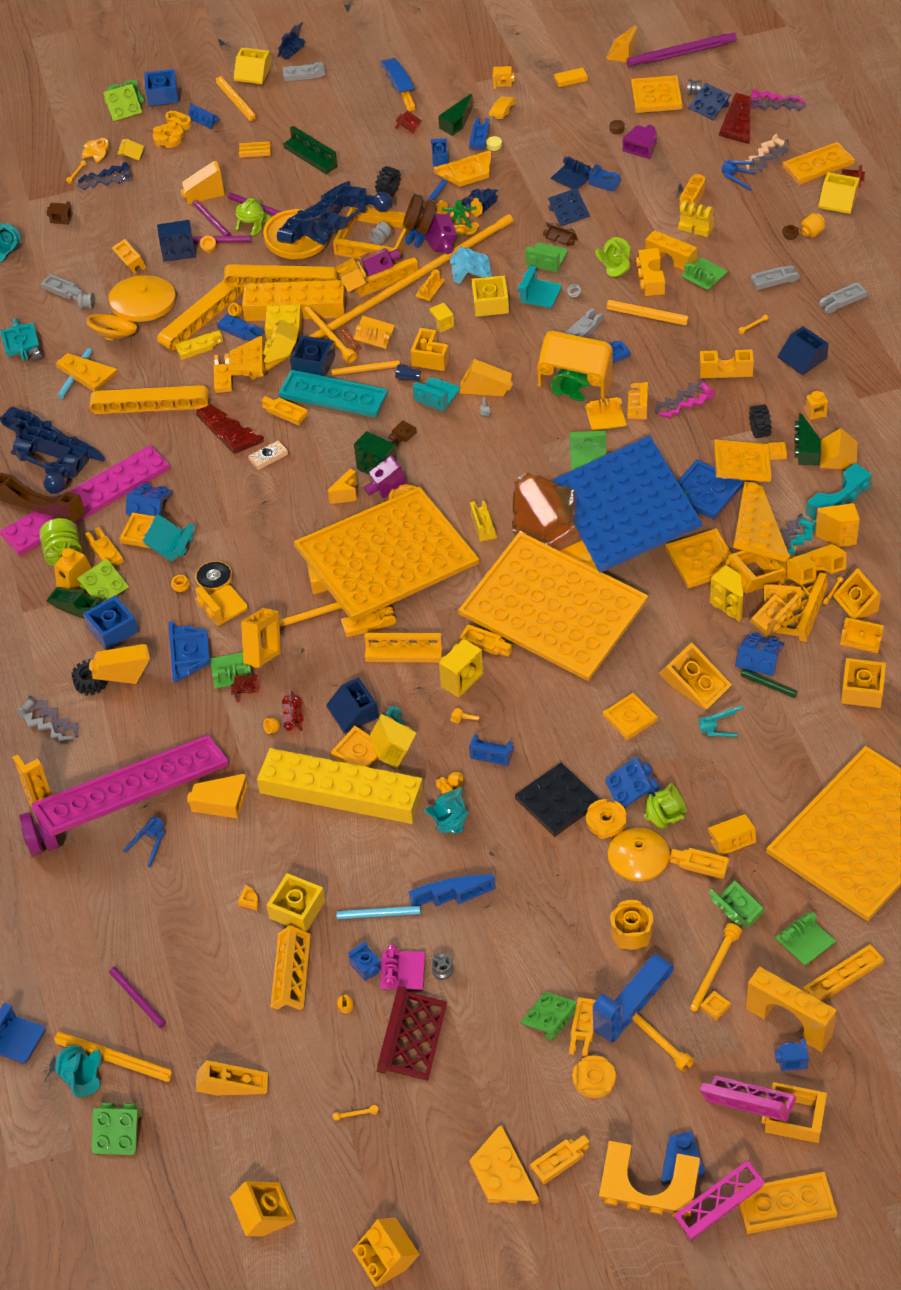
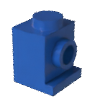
[348,941,381,981]
[774,1039,809,1071]

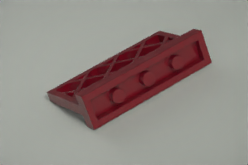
[376,986,447,1081]

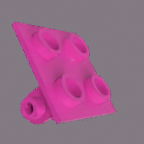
[380,945,425,990]

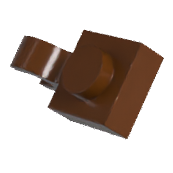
[388,421,417,446]

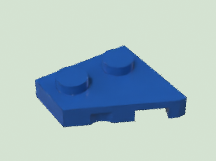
[661,1131,705,1186]

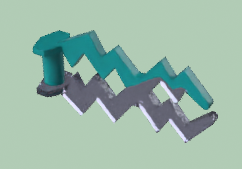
[780,513,816,558]

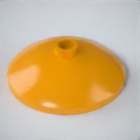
[86,314,137,341]
[608,828,670,882]

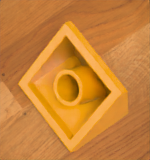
[606,25,637,63]
[820,428,858,470]
[833,568,881,620]

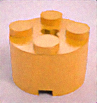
[610,900,653,950]

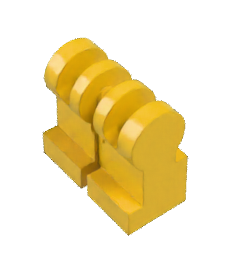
[678,200,714,237]

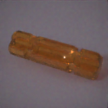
[338,327,361,353]

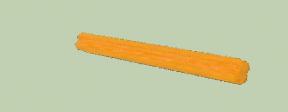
[54,1031,173,1082]

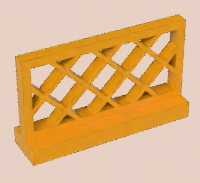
[772,572,829,642]

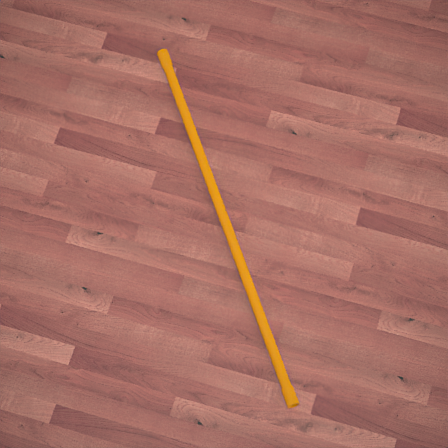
[250,214,513,380]

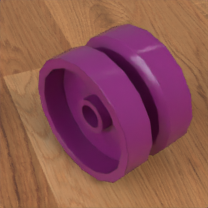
[19,812,60,857]

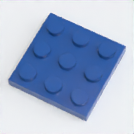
[678,460,744,520]

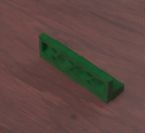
[283,126,338,174]

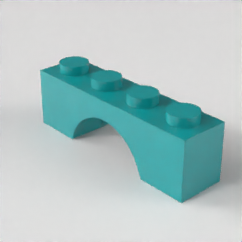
[806,463,872,520]

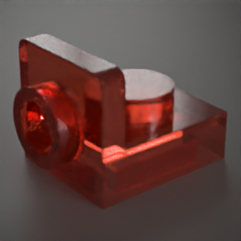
[395,110,422,133]
[842,165,865,188]
[231,675,260,702]

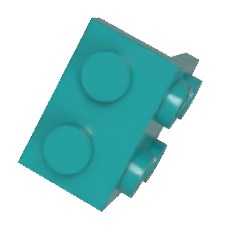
[518,265,562,308]
[412,377,460,412]
[143,515,195,562]

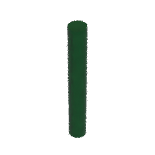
[741,669,798,698]

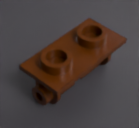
[543,222,578,246]

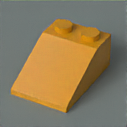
[659,642,732,710]

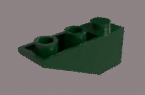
[438,93,473,136]
[795,413,821,466]

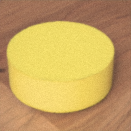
[486,136,502,151]

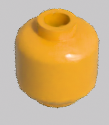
[800,213,825,238]

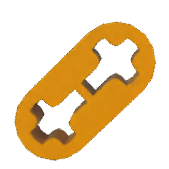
[165,111,192,130]

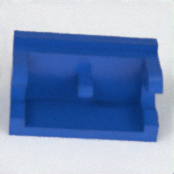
[469,734,514,766]

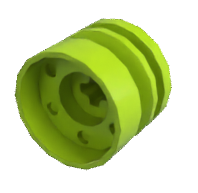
[39,518,82,566]

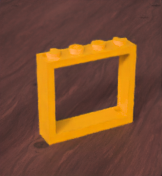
[333,207,411,265]

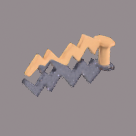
[745,134,790,172]

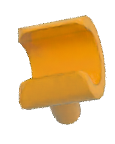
[450,708,479,724]

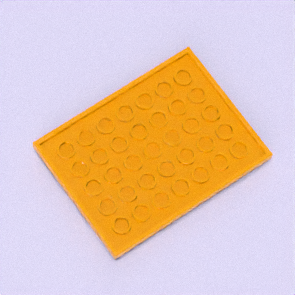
[294,487,480,621]
[458,531,648,682]
[766,746,901,922]

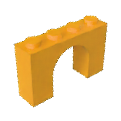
[746,966,837,1052]
[599,1141,700,1219]

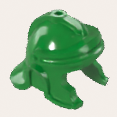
[550,369,590,401]

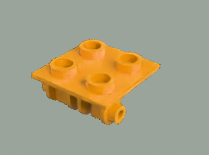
[353,316,395,349]
[585,397,627,431]

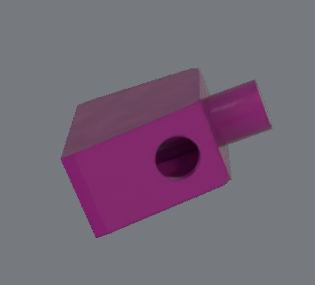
[622,125,657,159]
[424,214,456,254]
[360,248,401,276]
[364,455,407,498]

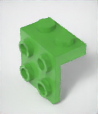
[525,243,567,272]
[570,431,606,471]
[708,881,766,928]
[92,1102,143,1155]

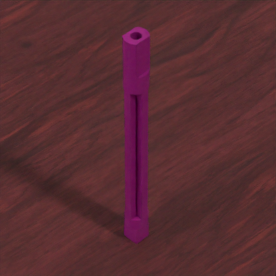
[626,32,737,67]

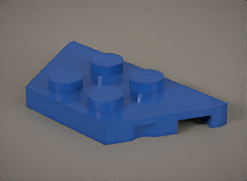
[168,622,210,683]

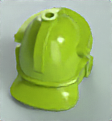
[235,198,271,236]
[595,237,631,277]
[644,783,687,829]

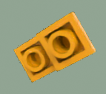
[489,96,516,119]

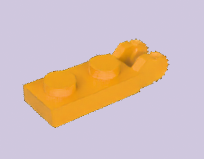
[214,354,232,393]
[85,527,124,567]
[341,607,397,637]
[569,997,596,1057]

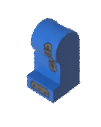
[589,164,621,191]

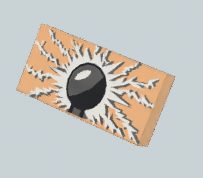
[248,440,288,470]

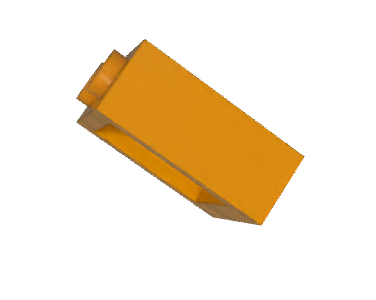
[724,550,785,594]
[241,608,281,668]
[761,1082,827,1144]

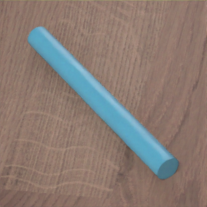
[57,348,93,399]
[337,906,421,919]

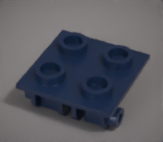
[277,22,305,59]
[688,83,731,120]
[551,156,592,189]
[461,188,498,216]
[548,188,590,226]

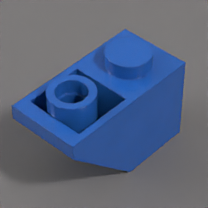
[431,138,449,166]

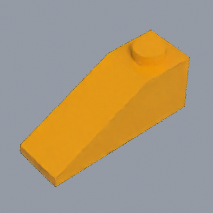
[196,1060,268,1096]

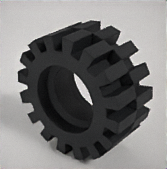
[375,166,401,197]
[749,404,772,438]
[71,659,108,696]

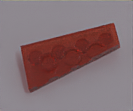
[719,93,751,144]
[196,404,264,454]

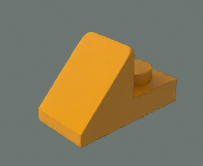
[327,468,358,504]

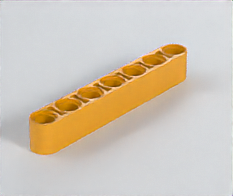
[224,264,339,287]
[157,280,244,351]
[89,385,209,414]

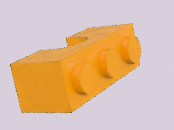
[645,230,697,271]
[635,248,665,296]
[336,258,367,292]
[699,349,754,378]
[787,544,847,585]

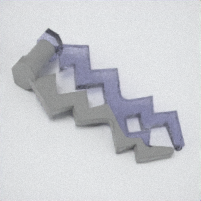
[16,695,78,742]

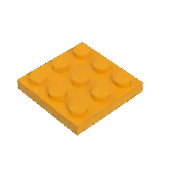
[631,75,682,113]
[713,439,772,482]
[665,528,732,588]

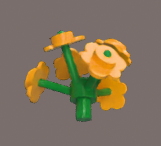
[436,198,483,236]

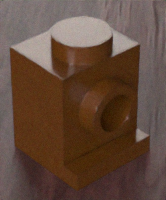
[46,201,73,225]

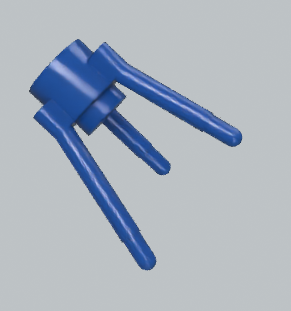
[722,159,756,190]
[123,817,165,867]

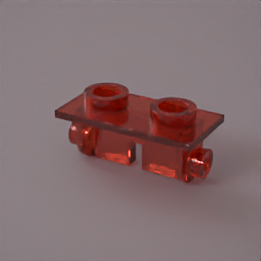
[282,690,304,731]

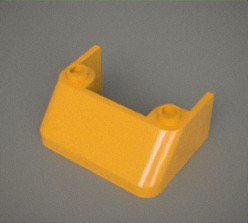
[537,331,613,400]

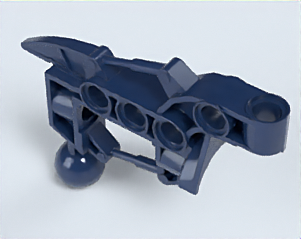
[277,181,393,245]
[0,407,105,494]

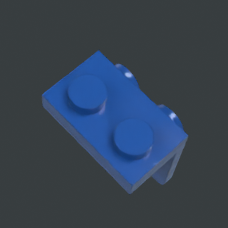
[126,483,173,516]
[735,633,784,676]
[605,757,661,808]
[0,1003,45,1064]

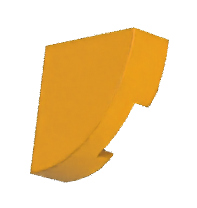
[238,885,259,911]

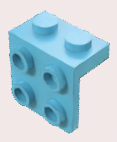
[450,246,492,284]

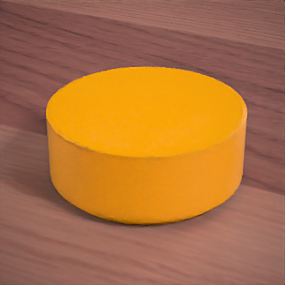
[200,236,217,253]

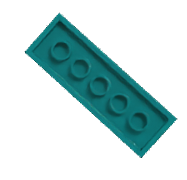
[278,369,388,418]

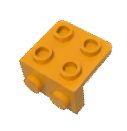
[195,585,248,626]
[750,594,800,636]

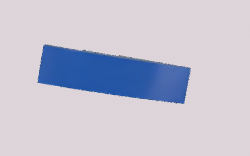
[380,57,414,93]
[408,874,495,907]

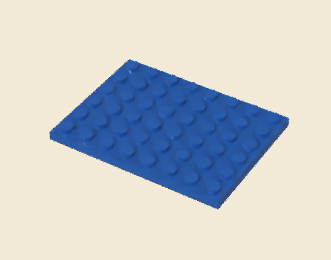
[551,435,703,573]

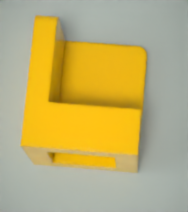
[117,139,144,160]
[430,303,454,333]

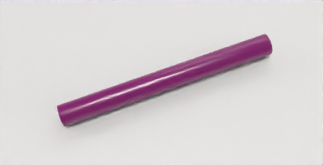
[228,193,281,216]
[193,200,231,236]
[193,236,251,243]
[109,967,166,1028]

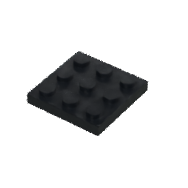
[515,763,601,837]

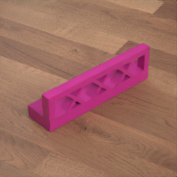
[700,1075,797,1122]
[674,1160,765,1242]

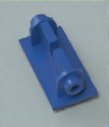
[189,103,219,129]

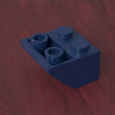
[778,326,829,375]
[326,677,379,734]

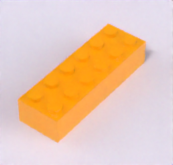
[242,280,346,321]

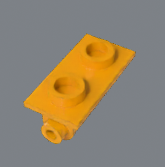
[415,269,445,301]
[764,584,805,606]

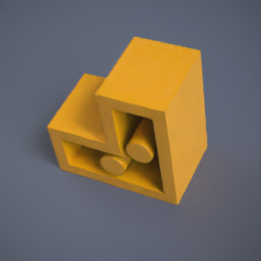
[410,328,449,371]

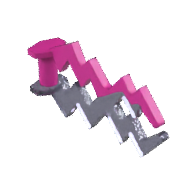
[750,89,806,112]
[655,378,715,418]

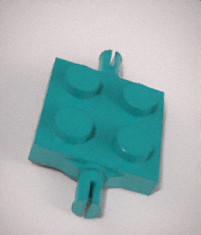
[0,318,40,361]

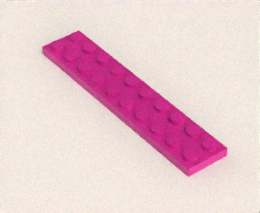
[0,445,170,557]
[31,735,229,837]

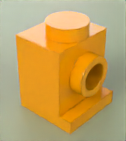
[493,66,515,89]
[804,391,828,420]

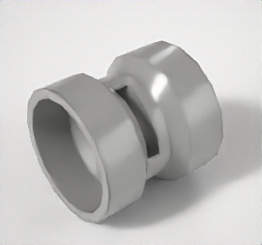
[369,222,392,245]

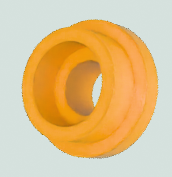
[171,575,190,592]

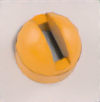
[228,303,243,317]
[264,718,280,734]
[447,772,464,788]
[337,995,354,1014]

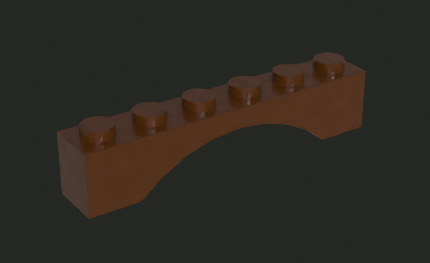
[0,472,86,523]

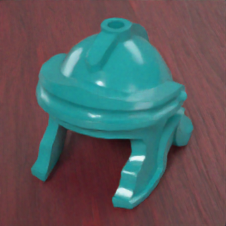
[0,223,20,262]
[423,788,468,834]
[55,1045,101,1098]

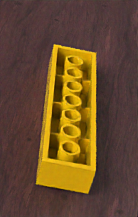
[257,748,424,824]

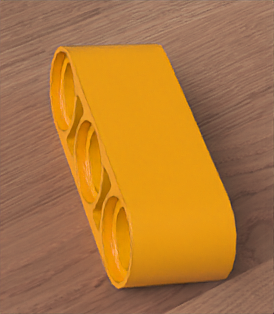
[679,174,705,213]

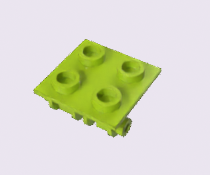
[103,84,142,121]
[77,559,129,602]

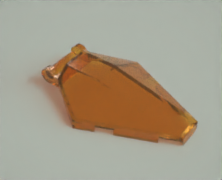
[512,473,579,548]

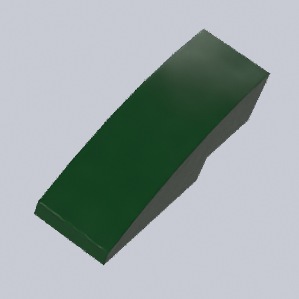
[46,587,103,619]

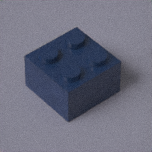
[157,220,196,262]
[290,335,335,376]

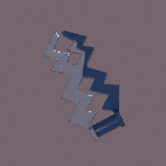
[76,162,132,190]

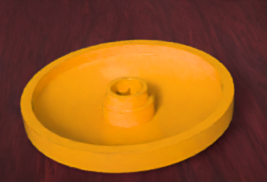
[263,209,329,259]
[109,275,176,322]

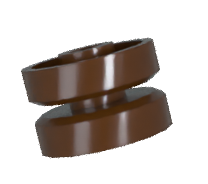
[403,194,437,236]

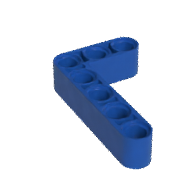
[593,953,674,1043]

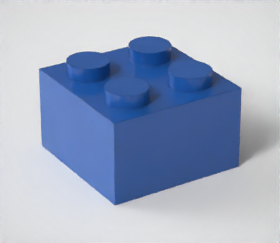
[144,69,179,106]
[83,595,138,650]

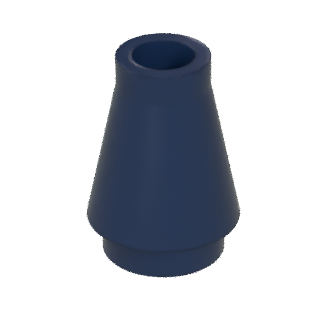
[395,363,421,381]

